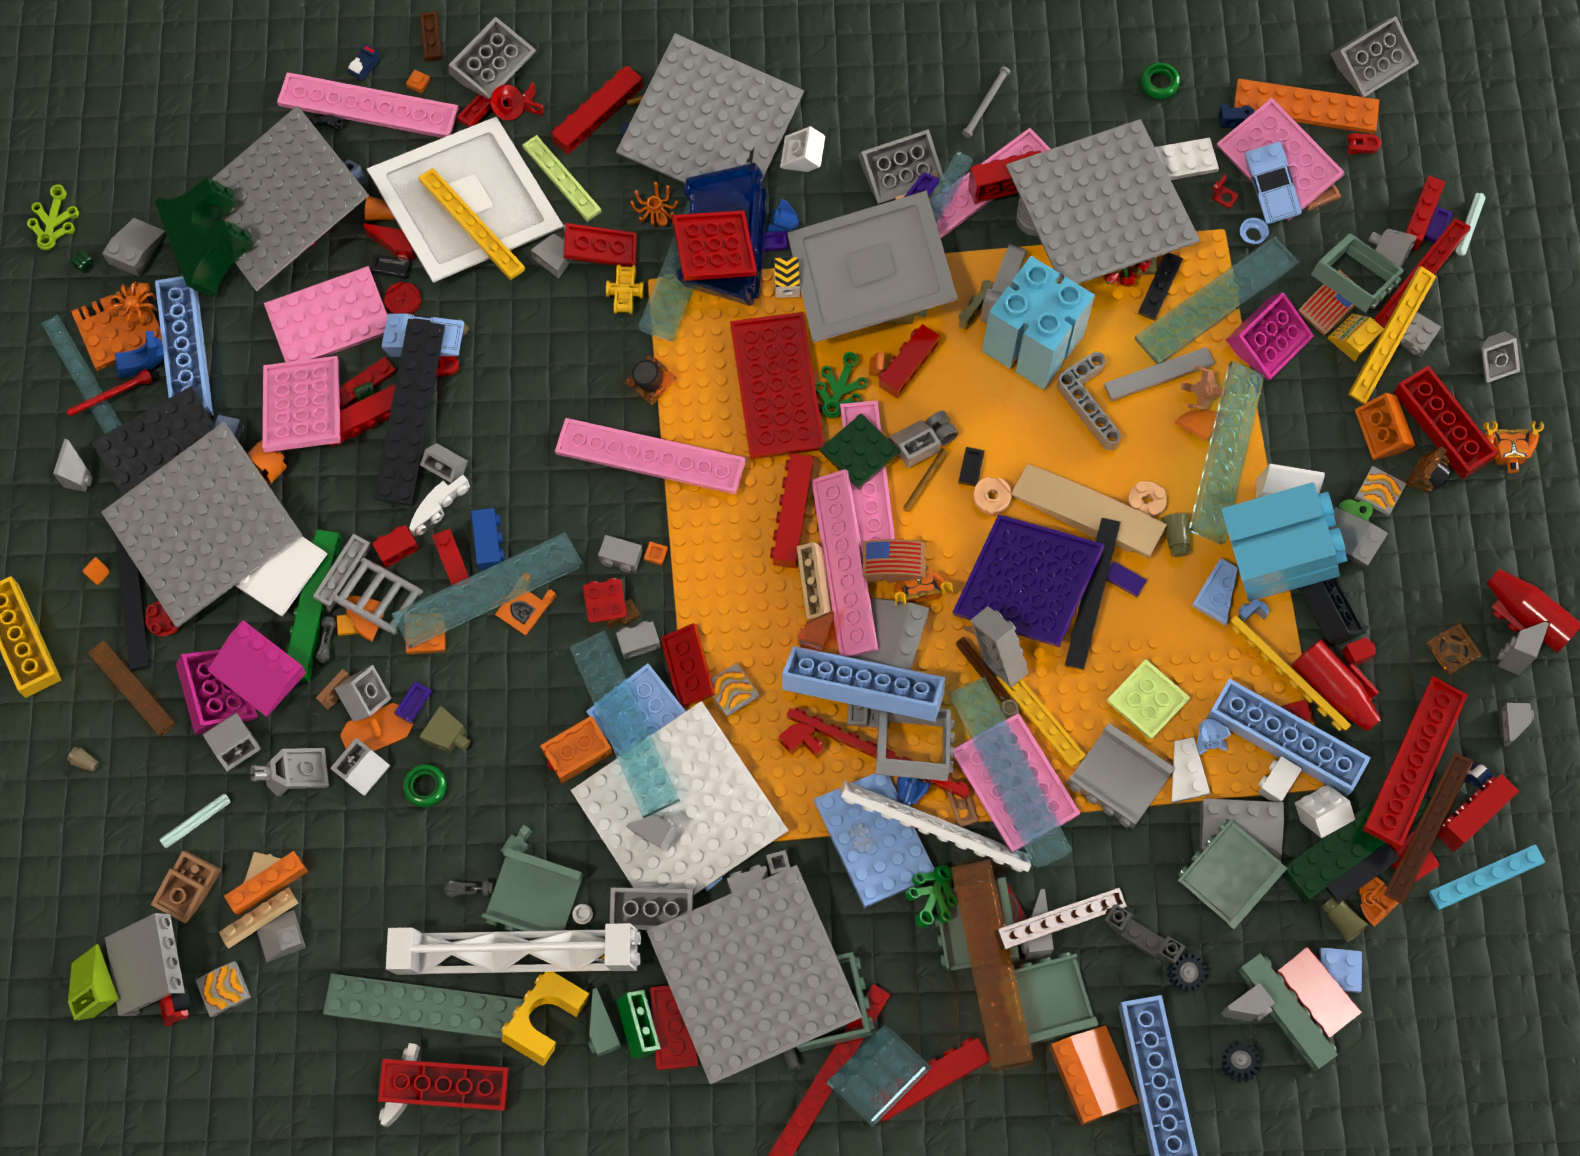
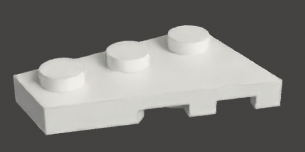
[1171,737,1210,804]

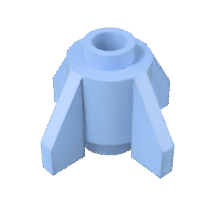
[1196,719,1231,755]

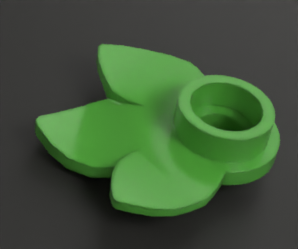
[1339,499,1373,522]

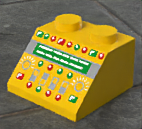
[1327,314,1384,362]

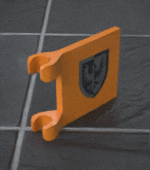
[495,573,556,636]

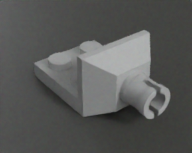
[250,748,329,796]

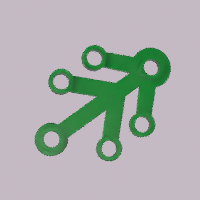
[815,352,867,418]
[905,865,958,928]

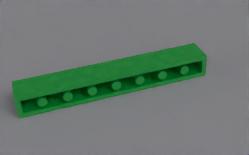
[285,530,342,683]

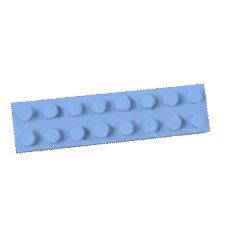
[155,276,213,416]
[782,646,945,722]
[1207,679,1371,797]
[1118,995,1198,1156]

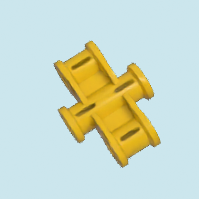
[606,264,644,315]

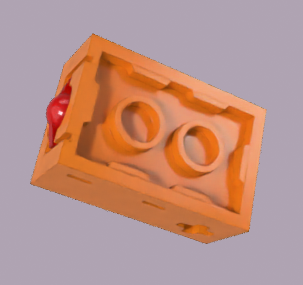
[540,716,613,784]

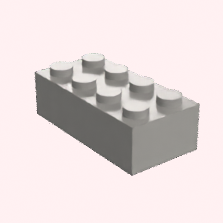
[970,606,1028,687]
[610,888,694,930]

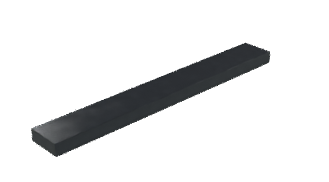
[1065,518,1121,670]
[115,534,150,671]

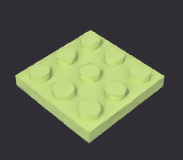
[1106,659,1190,741]

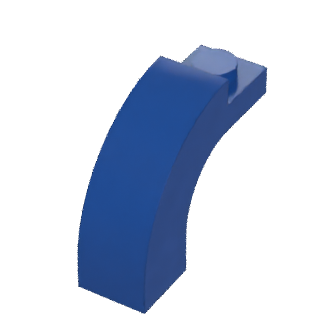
[115,331,164,378]

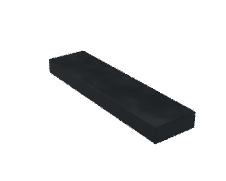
[1138,253,1183,321]
[1325,843,1400,905]

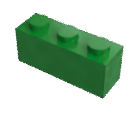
[616,990,660,1060]

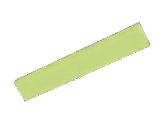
[523,135,602,222]

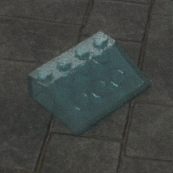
[826,1024,931,1127]

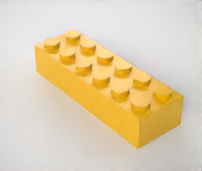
[0,576,62,698]

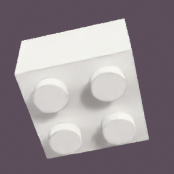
[1295,785,1355,838]

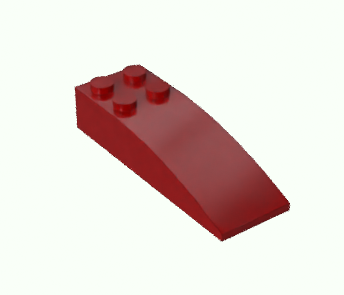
[378,1059,509,1111]

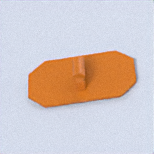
[340,703,414,752]

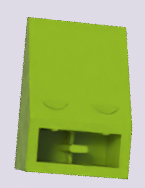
[68,944,119,1021]

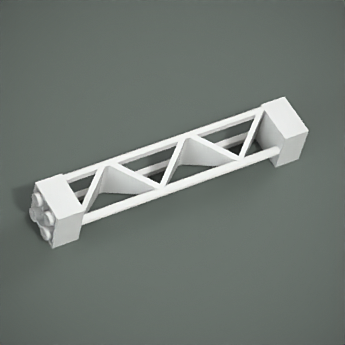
[386,923,641,975]

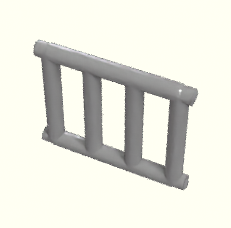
[333,557,423,635]

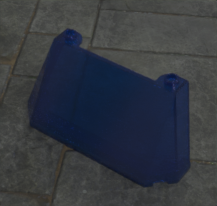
[677,162,767,306]

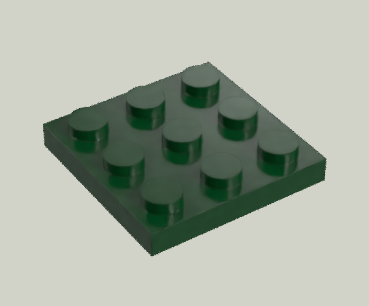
[820,414,900,489]

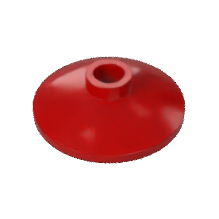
[490,84,524,121]

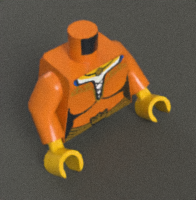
[1483,421,1544,474]
[894,565,953,605]

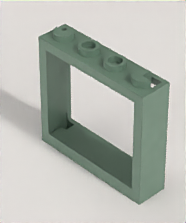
[1311,233,1404,313]
[797,952,874,1052]

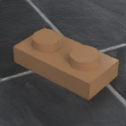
[316,669,351,710]
[946,791,978,828]

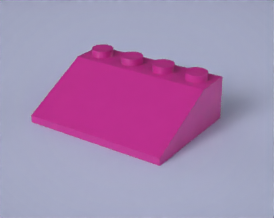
[1226,292,1314,380]
[207,620,306,717]
[176,649,258,735]

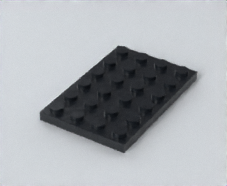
[92,386,216,496]

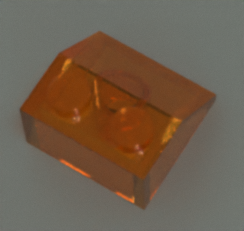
[797,611,835,652]

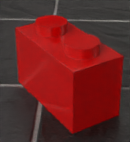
[372,525,419,568]

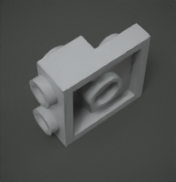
[1399,312,1441,357]

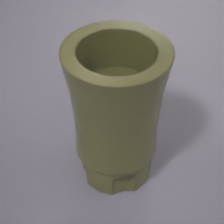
[1161,513,1190,557]
[1322,898,1369,943]

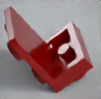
[583,578,626,623]

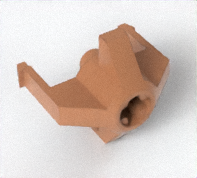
[1180,366,1225,410]

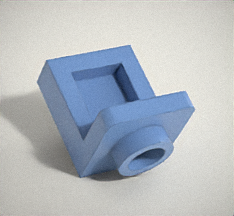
[1238,598,1270,622]

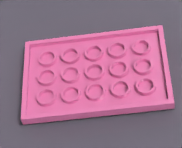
[1217,98,1345,221]
[264,266,387,362]
[263,356,340,452]
[953,713,1081,853]

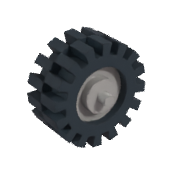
[1167,954,1207,991]
[1222,1042,1260,1083]

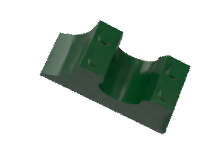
[154,177,254,297]

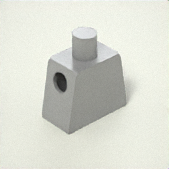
[1369,229,1417,268]
[531,234,572,279]

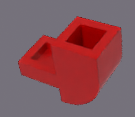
[778,723,823,758]

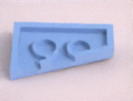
[1192,558,1238,625]

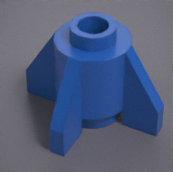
[767,199,799,232]
[897,777,931,807]

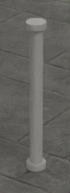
[962,66,1010,138]

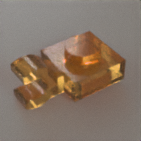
[605,599,640,628]

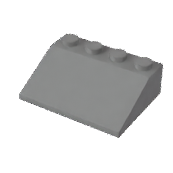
[1330,16,1419,97]
[449,17,536,100]
[858,129,945,204]
[854,598,929,670]
[1199,799,1284,862]

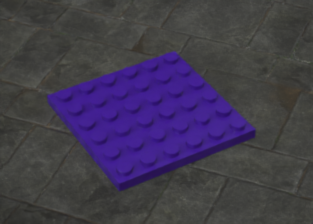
[953,514,1104,647]

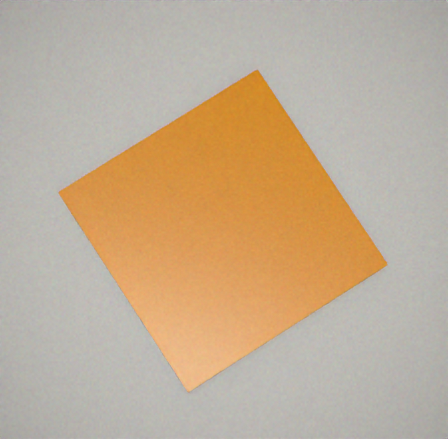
[648,229,1325,842]

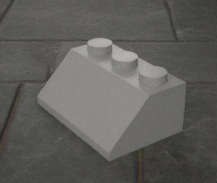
[1497,622,1549,675]

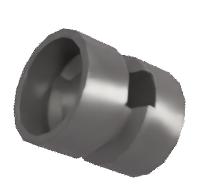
[925,411,959,446]

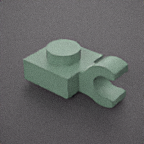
[501,825,532,854]

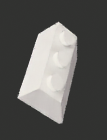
[1256,464,1325,498]

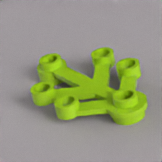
[27,185,79,250]

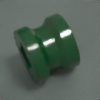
[69,250,93,273]

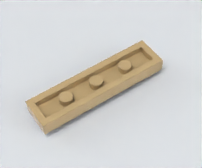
[219,887,298,949]

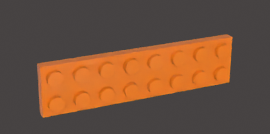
[1234,79,1379,134]

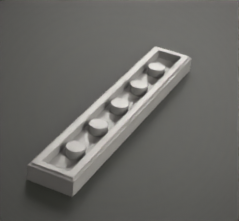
[1104,347,1214,402]

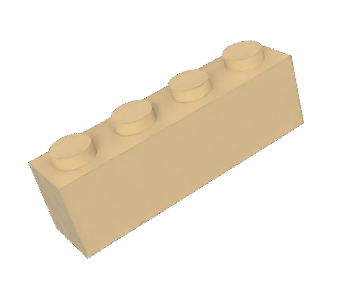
[797,542,833,625]

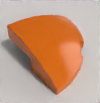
[1175,409,1228,442]
[346,595,385,642]
[1359,877,1399,927]

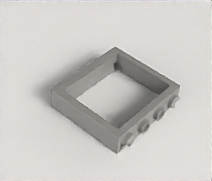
[875,708,954,781]

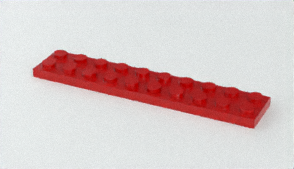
[1363,676,1468,849]

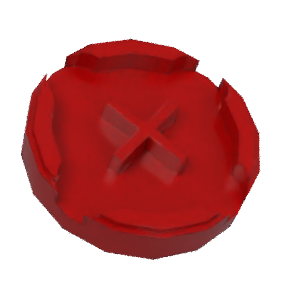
[384,282,421,314]

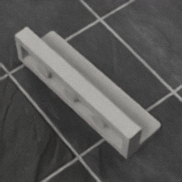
[313,533,370,612]

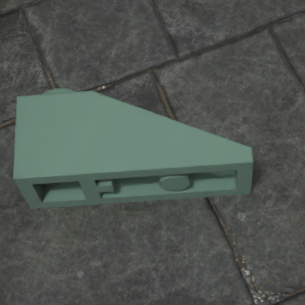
[588,988,621,1057]

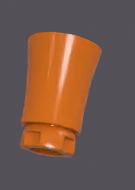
[365,196,396,221]

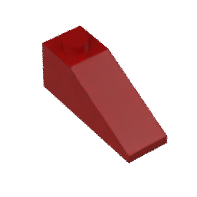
[364,223,416,261]
[432,529,473,593]

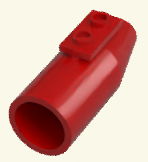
[1486,569,1580,653]
[1291,639,1381,731]

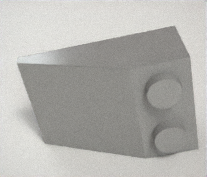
[102,218,166,277]
[1328,507,1388,569]
[1020,889,1054,960]

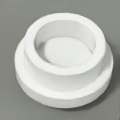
[572,904,593,925]

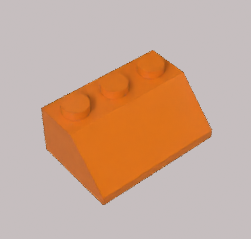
[1355,393,1415,460]

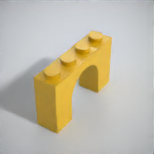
[501,972,589,1066]

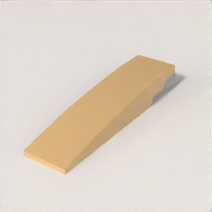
[1011,464,1167,559]

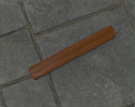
[956,637,1010,702]

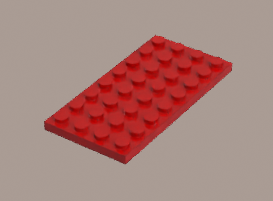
[730,312,825,459]

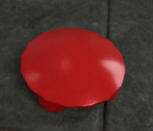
[145,601,181,637]

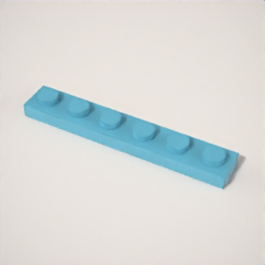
[1428,844,1545,911]

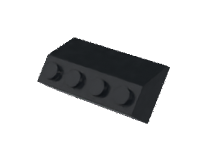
[1298,577,1366,645]

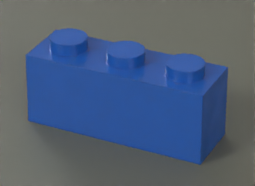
[471,508,505,570]

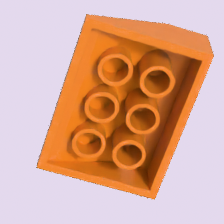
[1049,1025,1138,1126]

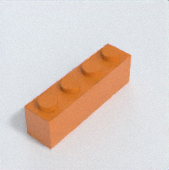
[224,851,308,916]

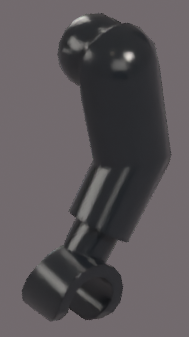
[307,115,345,130]

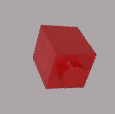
[1342,637,1376,666]

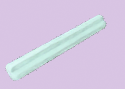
[1455,193,1485,256]
[160,794,231,848]

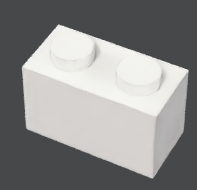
[1258,756,1302,802]

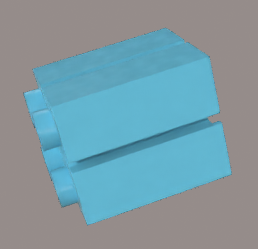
[982,256,1095,390]
[1221,482,1347,602]

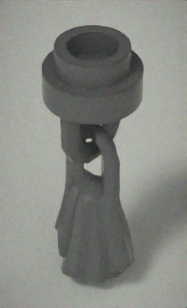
[316,617,337,664]
[444,880,493,898]

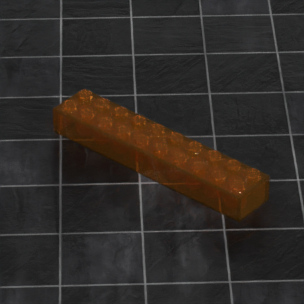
[951,859,1034,1072]

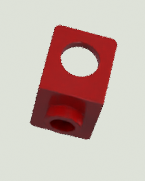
[523,82,544,116]
[1212,175,1239,209]
[1281,700,1315,722]

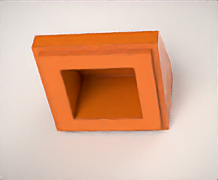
[82,557,110,585]

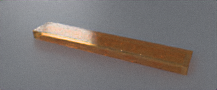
[88,640,176,737]

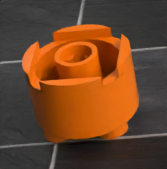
[247,440,286,485]

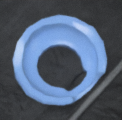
[1240,218,1269,245]

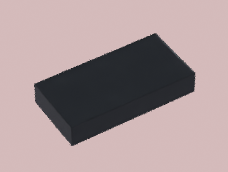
[370,254,411,279]
[958,447,985,487]

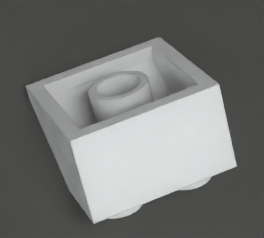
[780,126,825,172]

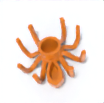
[630,182,678,227]
[110,281,158,328]

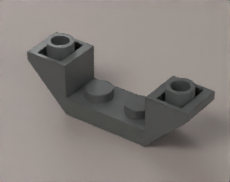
[1104,904,1186,964]

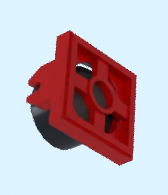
[159,981,191,1027]

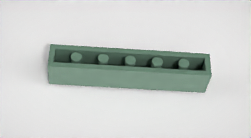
[1238,953,1338,1072]

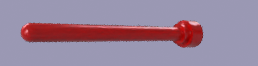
[66,369,153,416]

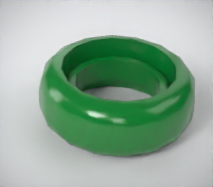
[1141,62,1180,100]
[403,764,447,808]

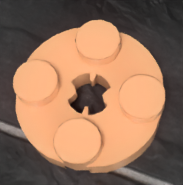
[973,477,1011,516]
[1128,481,1167,518]

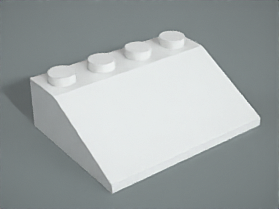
[235,536,327,617]

